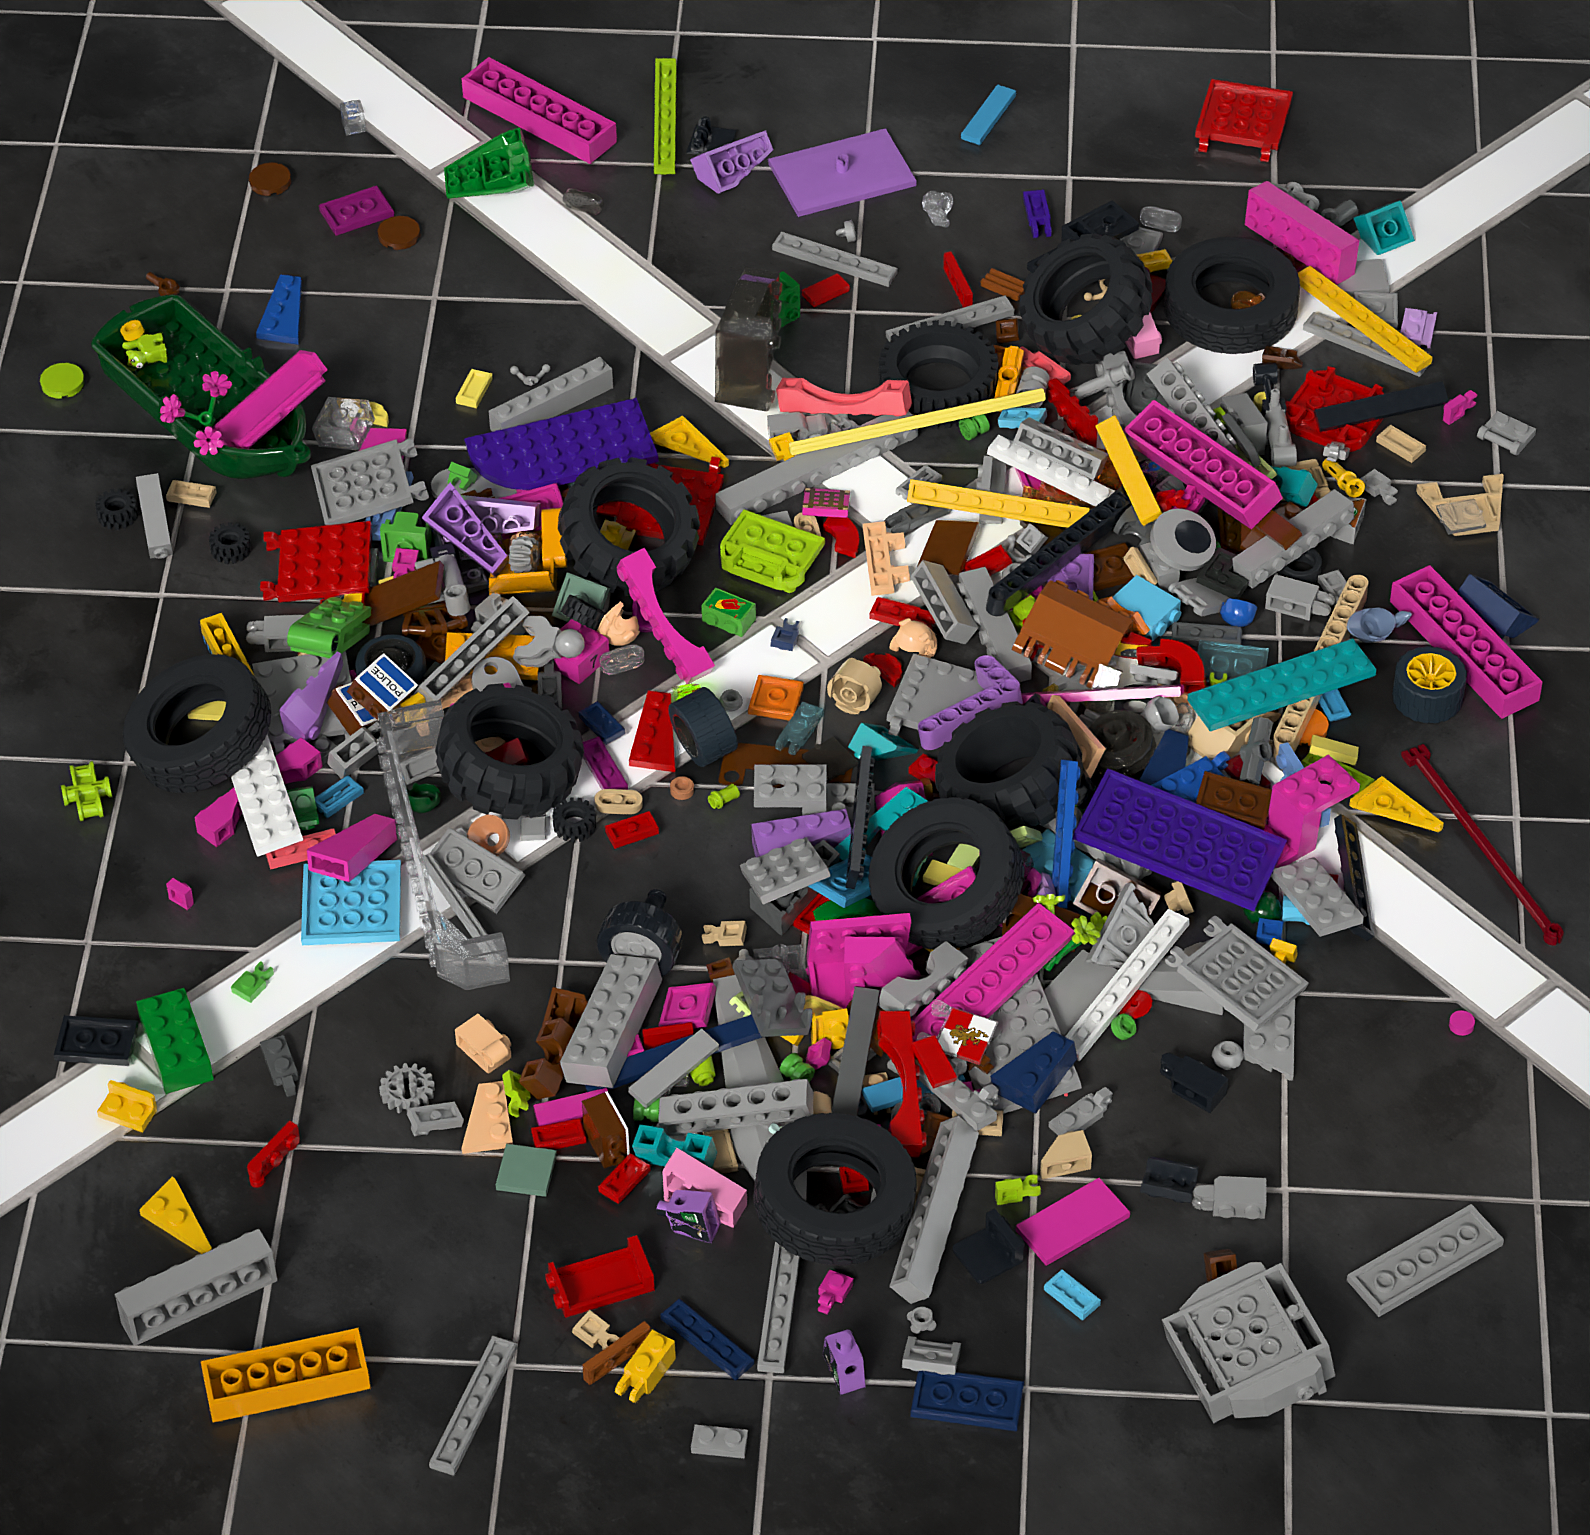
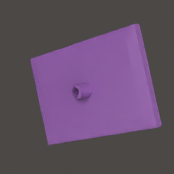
[768,128,916,217]

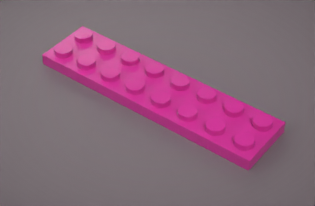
[912,903,1075,1057]

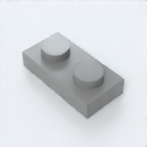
[691,1425,748,1458]

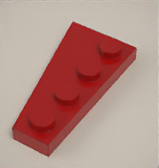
[1046,378,1098,448]
[629,690,675,772]

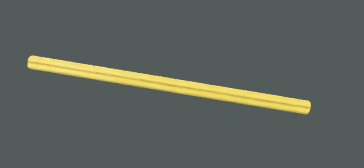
[789,388,1045,455]

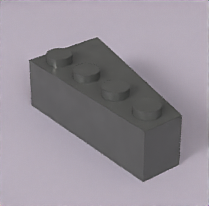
[749,840,840,936]

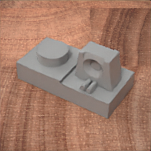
[407,1102,464,1136]

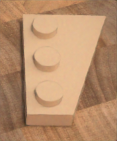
[462,1081,513,1154]

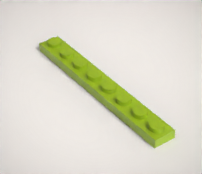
[654,58,676,175]

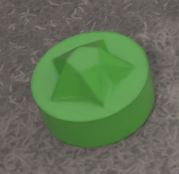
[1111,1014,1136,1040]

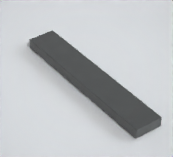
[832,987,880,1116]

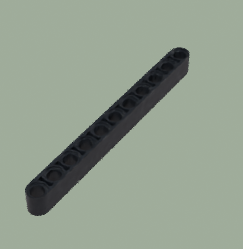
[986,472,1155,616]

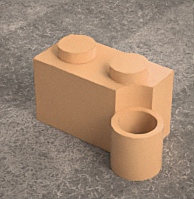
[455,1014,512,1074]

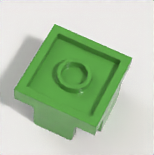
[380,512,432,562]

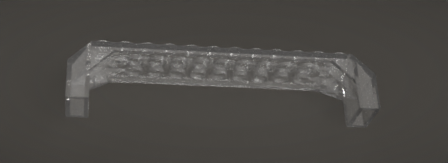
[376,700,510,990]

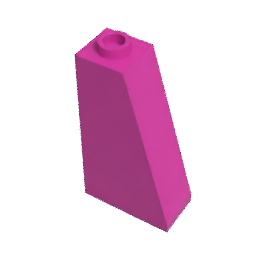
[307,814,397,882]

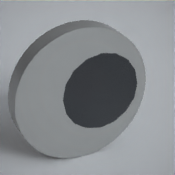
[1150,509,1216,571]

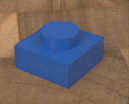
[1256,918,1284,945]

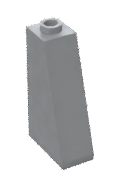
[136,473,173,559]

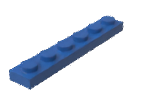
[1052,760,1080,908]

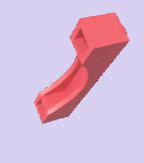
[776,378,912,416]

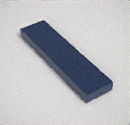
[661,1299,754,1381]

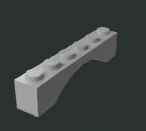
[1095,351,1149,461]

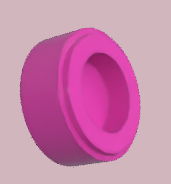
[1449,1010,1475,1036]

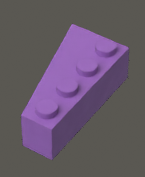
[422,482,509,577]
[751,809,851,858]

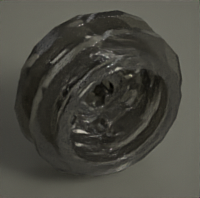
[1088,710,1157,777]

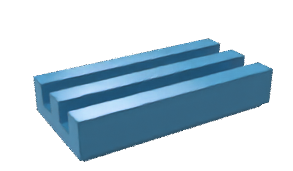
[315,775,364,818]

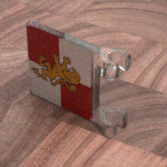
[917,999,998,1065]

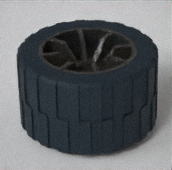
[668,687,738,767]

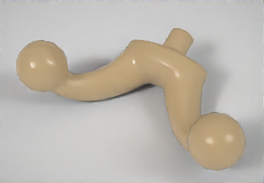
[1084,279,1108,301]

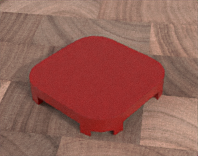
[1286,366,1384,452]

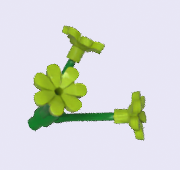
[1033,894,1108,972]

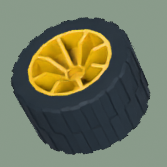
[1392,646,1467,724]

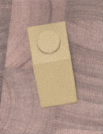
[1040,1130,1092,1180]

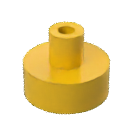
[120,320,144,341]

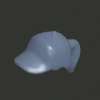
[1347,608,1412,643]

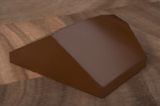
[1262,346,1303,369]
[542,987,588,1030]

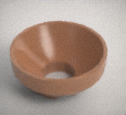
[467,815,510,856]

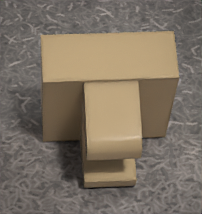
[1164,881,1194,915]

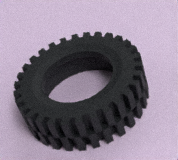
[879,320,998,429]

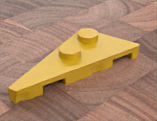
[650,416,729,468]
[1349,776,1444,832]
[139,1177,212,1254]

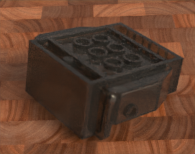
[715,267,782,412]

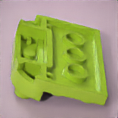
[720,509,825,593]

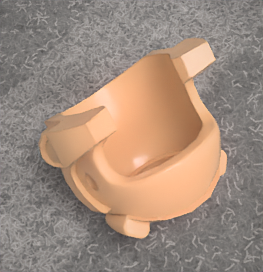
[596,601,640,646]
[890,618,937,658]

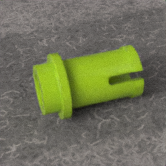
[708,784,740,809]

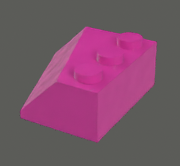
[844,937,921,1000]

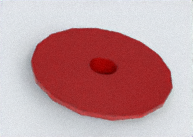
[1118,990,1153,1019]

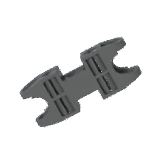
[1113,475,1209,551]

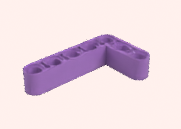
[918,655,1023,750]

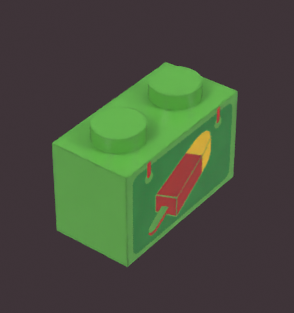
[702,588,756,637]

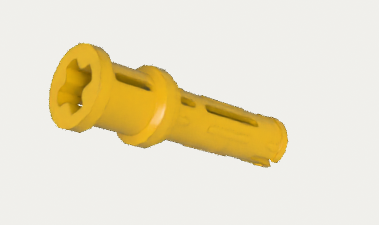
[1322,458,1365,498]

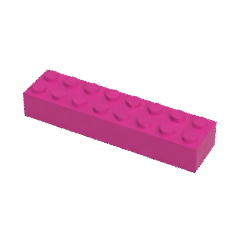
[462,57,617,164]
[1123,400,1283,529]
[1390,565,1542,719]

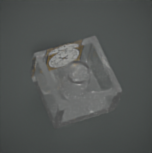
[312,397,375,450]

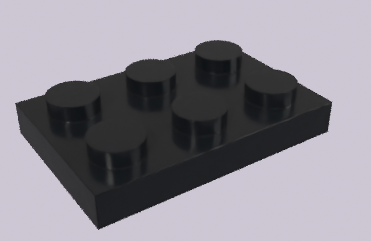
[54,1015,139,1066]

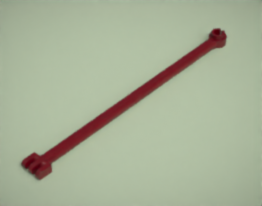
[1401,744,1564,945]

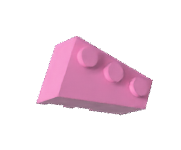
[1125,313,1162,359]
[663,1148,747,1228]

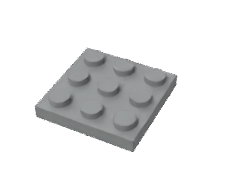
[740,837,830,905]

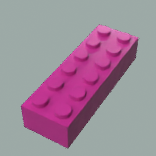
[1245,181,1360,285]

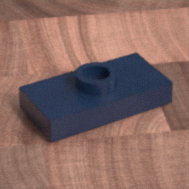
[578,701,625,745]

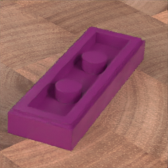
[583,736,628,790]

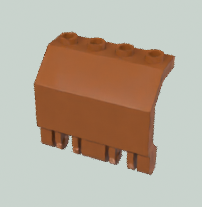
[1012,580,1133,689]

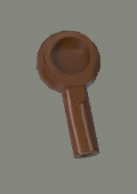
[146,272,180,296]

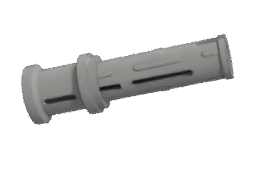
[1069,361,1135,400]

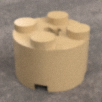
[827,658,882,714]

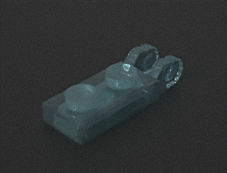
[775,702,824,755]

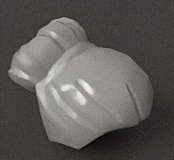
[1140,696,1179,735]

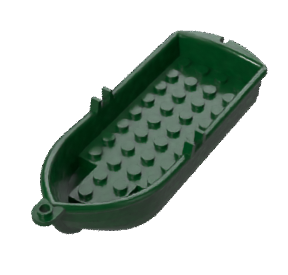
[91,294,311,479]

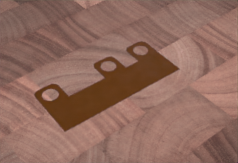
[719,743,855,788]

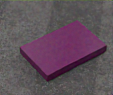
[319,186,394,236]

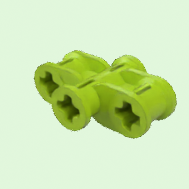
[61,761,112,821]

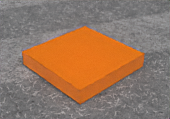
[748,675,804,721]

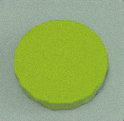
[40,363,84,399]

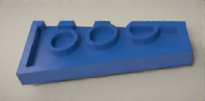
[256,274,302,345]

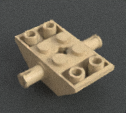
[1187,710,1281,761]

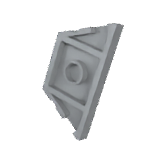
[1085,883,1155,969]
[1243,999,1295,1081]

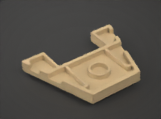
[1416,474,1504,536]

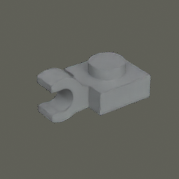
[1323,441,1350,462]
[1360,469,1398,505]

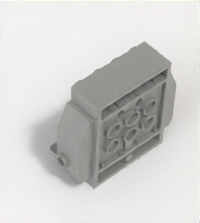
[1162,1262,1335,1423]

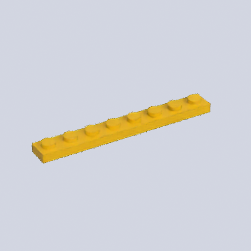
[1298,266,1432,373]
[907,479,1090,528]

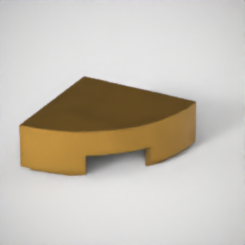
[920,778,934,802]

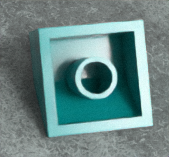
[1354,200,1415,256]

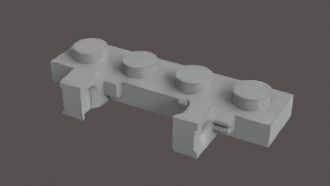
[918,1057,999,1131]

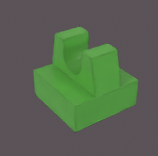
[447,462,478,491]

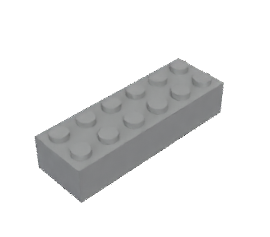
[560,954,662,1088]
[115,1229,277,1346]

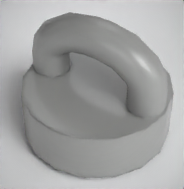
[836,220,856,242]

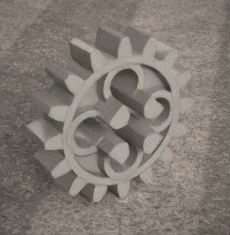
[379,1063,435,1113]

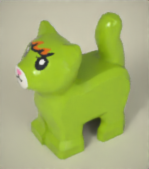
[122,333,167,368]

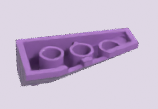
[690,130,773,193]
[279,651,343,743]

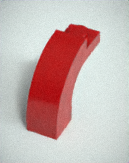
[1136,639,1207,694]

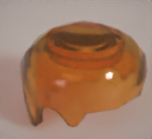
[1231,291,1262,309]

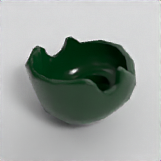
[404,783,441,813]
[1243,891,1282,924]

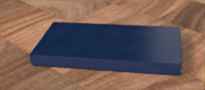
[911,1371,1024,1431]

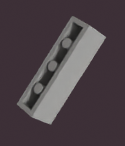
[910,560,978,644]

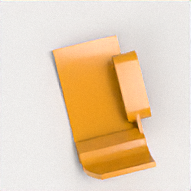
[489,508,567,595]

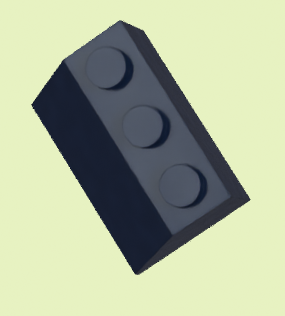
[1457,574,1539,639]

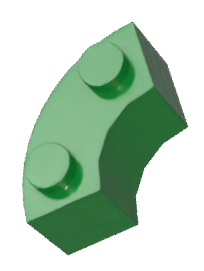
[813,898,882,921]

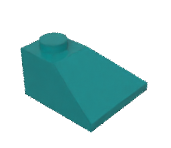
[848,723,919,760]

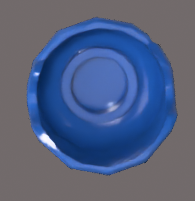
[1220,598,1257,627]

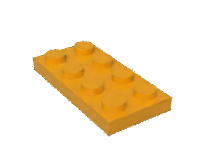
[445,633,539,680]

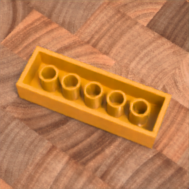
[201,1328,371,1423]

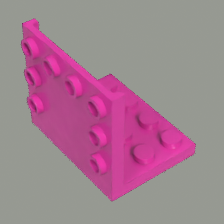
[806,913,916,1021]

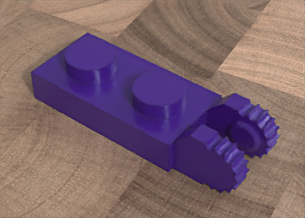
[1023,190,1051,238]

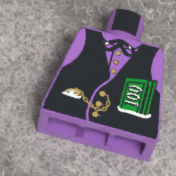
[657,1190,721,1243]
[823,1330,865,1395]

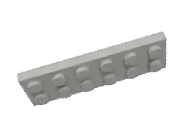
[1347,1204,1504,1317]

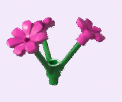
[160,371,232,455]

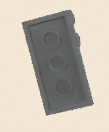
[732,959,812,1037]

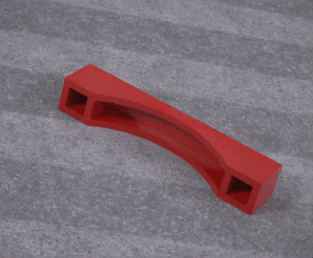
[877,1011,926,1157]

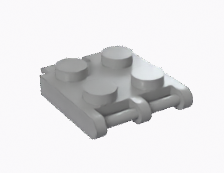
[1168,578,1230,616]

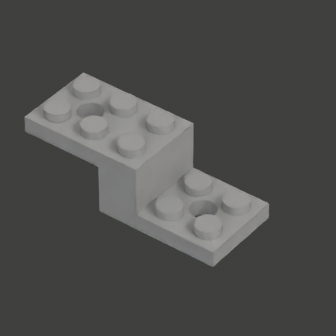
[754,765,875,825]

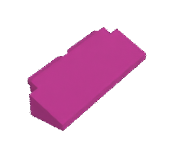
[212,350,327,449]

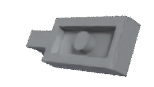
[1049,1087,1112,1135]

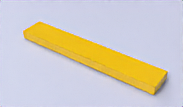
[1095,415,1162,526]

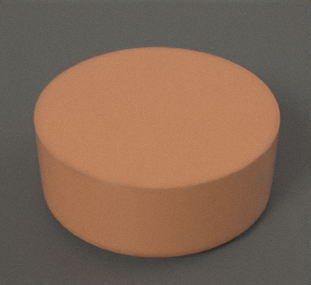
[670,776,694,800]

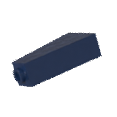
[1139,729,1189,785]

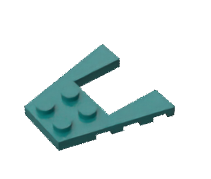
[834,787,928,888]

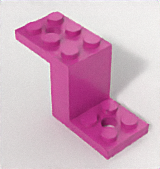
[1264,755,1360,869]

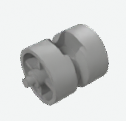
[1016,367,1050,408]

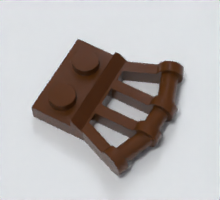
[402,600,468,637]

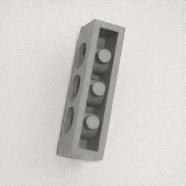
[1013,417,1109,480]

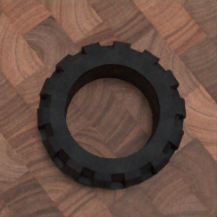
[935,701,1083,831]

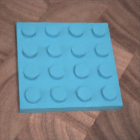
[301,860,401,946]

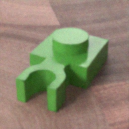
[231,961,274,1003]

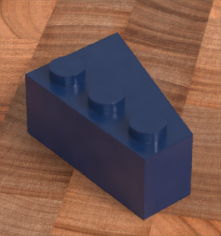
[990,1031,1077,1114]

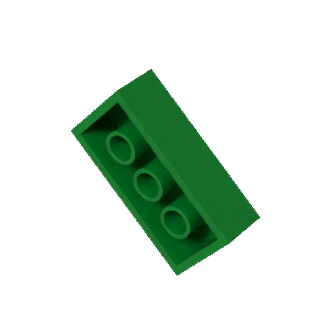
[136,988,214,1094]

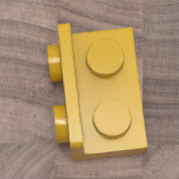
[97,1080,157,1133]

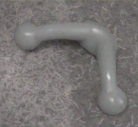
[510,364,551,386]
[1005,534,1032,563]

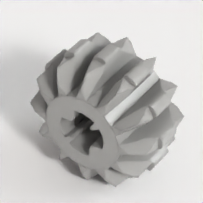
[508,536,541,573]

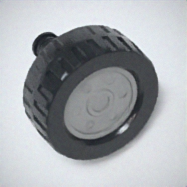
[597,889,683,977]

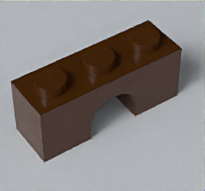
[519,1018,575,1100]

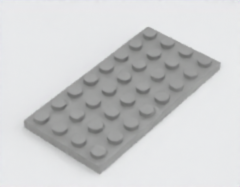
[926,936,1082,1114]

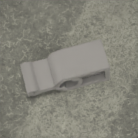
[767,412,828,441]

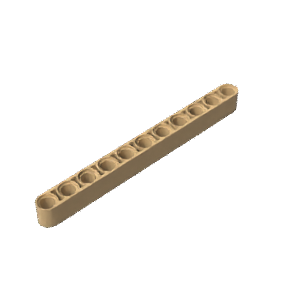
[1272,575,1368,758]

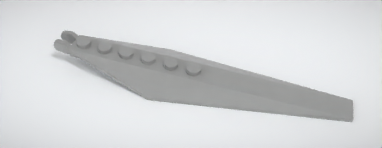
[713,975,807,1201]

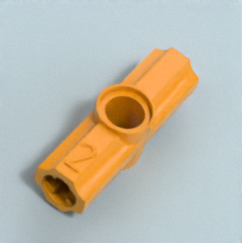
[994,346,1024,412]

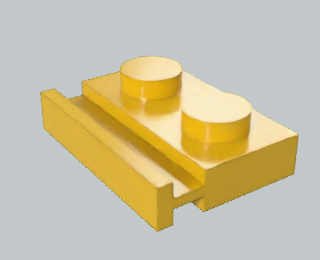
[600,519,636,550]
[811,1008,849,1050]

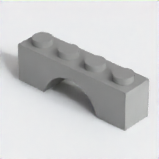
[878,941,968,1017]

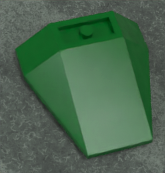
[444,127,534,199]

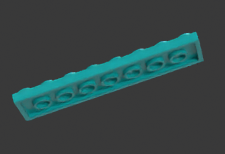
[1187,639,1376,732]

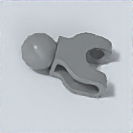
[513,616,585,667]

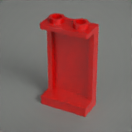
[545,1235,655,1318]

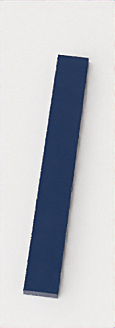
[585,1014,762,1092]

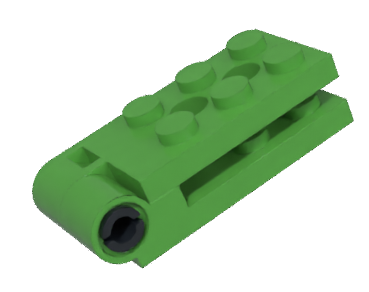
[287,597,371,658]

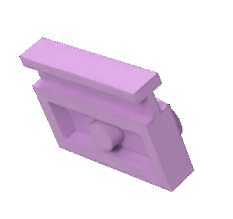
[1400,308,1437,348]

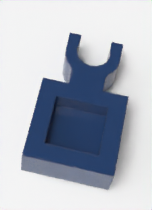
[770,618,800,651]

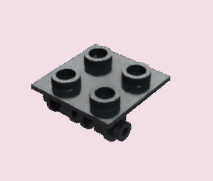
[686,116,737,155]

